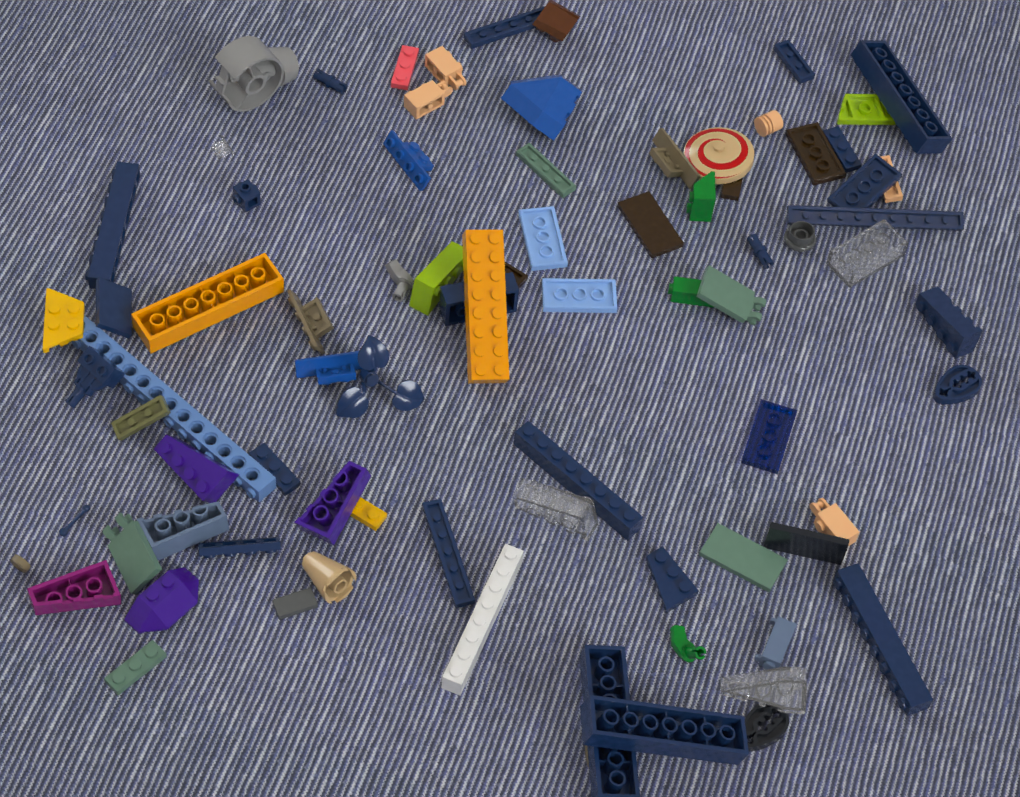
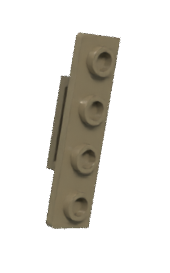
[649,128,700,189]
[287,289,334,355]

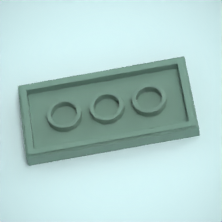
[699,523,788,592]

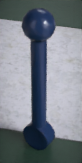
[59,504,90,537]

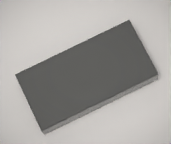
[272,587,318,620]

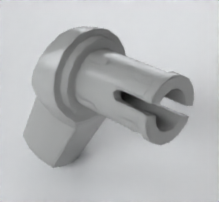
[385,259,413,302]

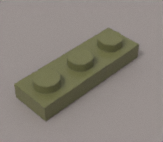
[111,395,171,441]

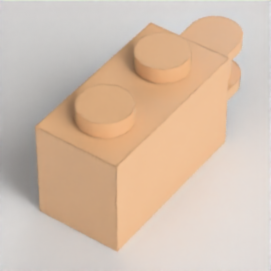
[425,46,467,90]
[404,80,453,120]
[809,498,860,546]

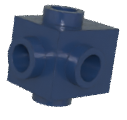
[232,179,261,212]

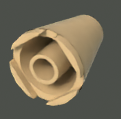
[302,551,356,604]

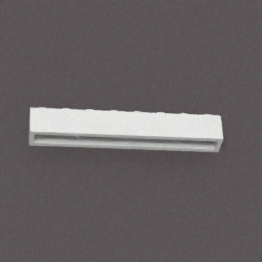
[441,544,524,696]

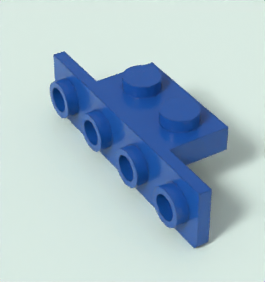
[383,130,434,191]
[295,351,363,385]

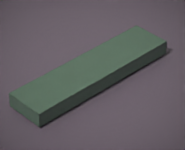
[516,143,576,198]

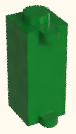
[668,276,714,308]

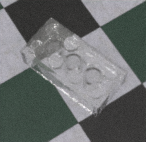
[826,219,908,288]

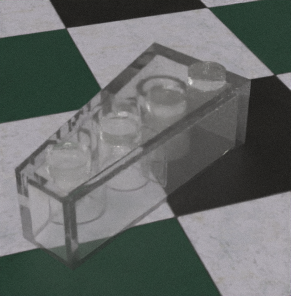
[512,478,598,541]

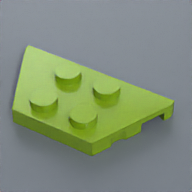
[837,94,896,125]

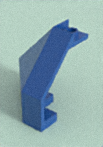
[501,74,582,141]

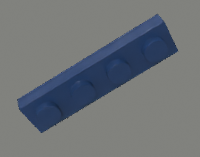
[199,537,281,558]

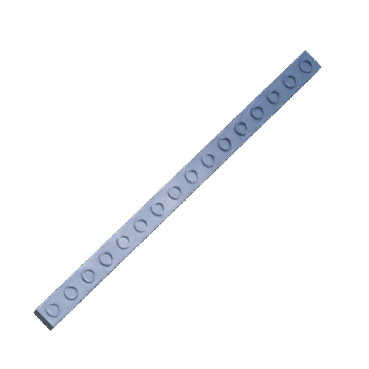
[71,315,276,502]

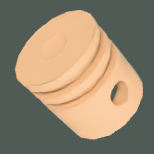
[754,110,783,137]

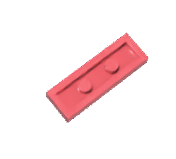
[391,45,419,91]

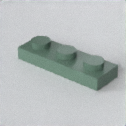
[104,640,167,696]

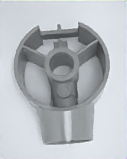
[208,36,299,112]

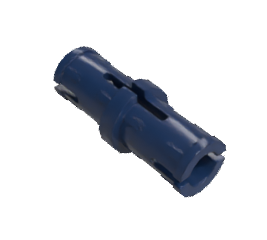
[313,69,348,95]
[747,234,774,269]

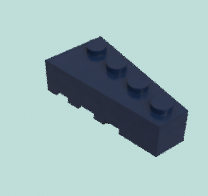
[916,286,983,359]

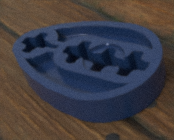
[933,365,982,405]

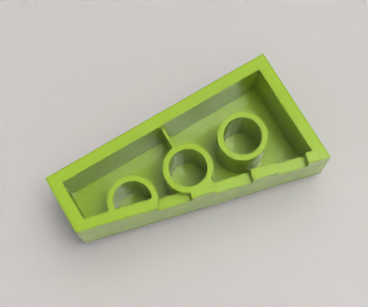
[409,241,463,316]

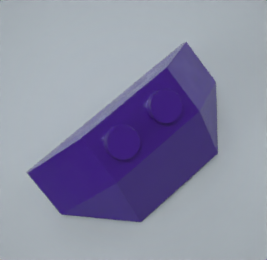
[124,567,199,634]

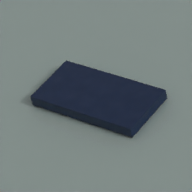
[827,153,902,208]

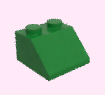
[686,171,716,222]

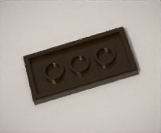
[785,122,846,186]
[617,191,684,258]

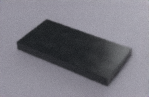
[763,522,849,565]

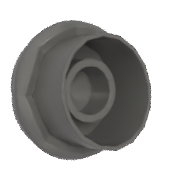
[784,221,816,252]

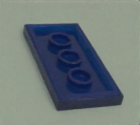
[741,399,798,475]

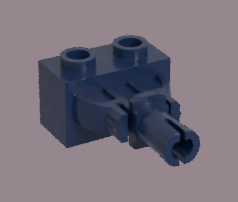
[65,346,125,408]

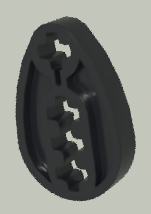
[745,702,789,752]

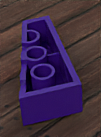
[154,434,239,503]
[294,461,371,545]

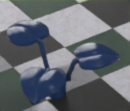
[336,335,424,418]

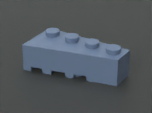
[136,501,229,560]

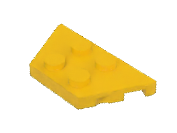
[42,288,85,353]

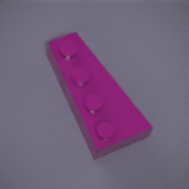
[27,560,122,615]

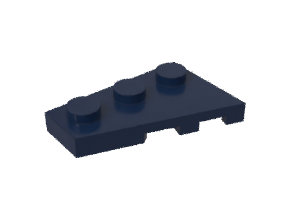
[646,546,699,613]

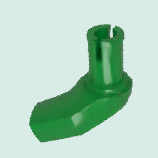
[670,625,706,662]

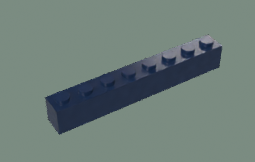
[85,161,140,289]
[513,421,643,541]
[833,563,933,716]

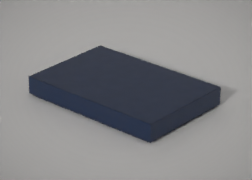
[96,277,132,339]

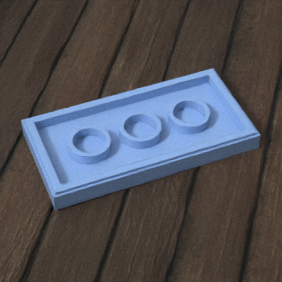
[518,206,568,271]
[542,278,617,313]

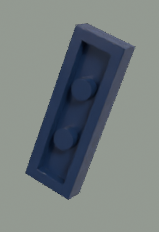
[773,39,815,84]
[823,126,862,173]
[249,443,301,496]

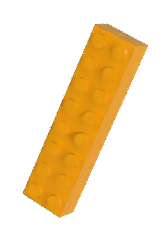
[462,230,509,384]
[131,253,284,354]

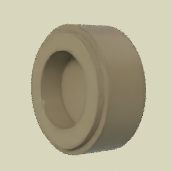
[10,554,31,573]

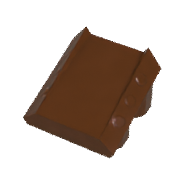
[532,0,580,42]

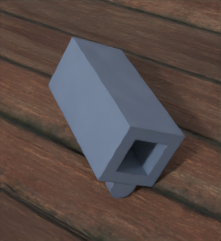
[754,616,797,673]

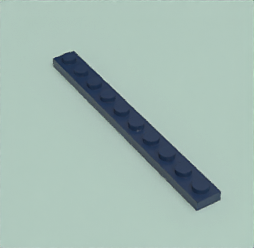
[787,205,964,231]

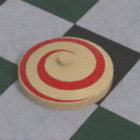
[683,127,754,184]

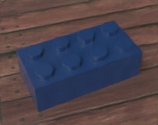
[439,272,519,326]

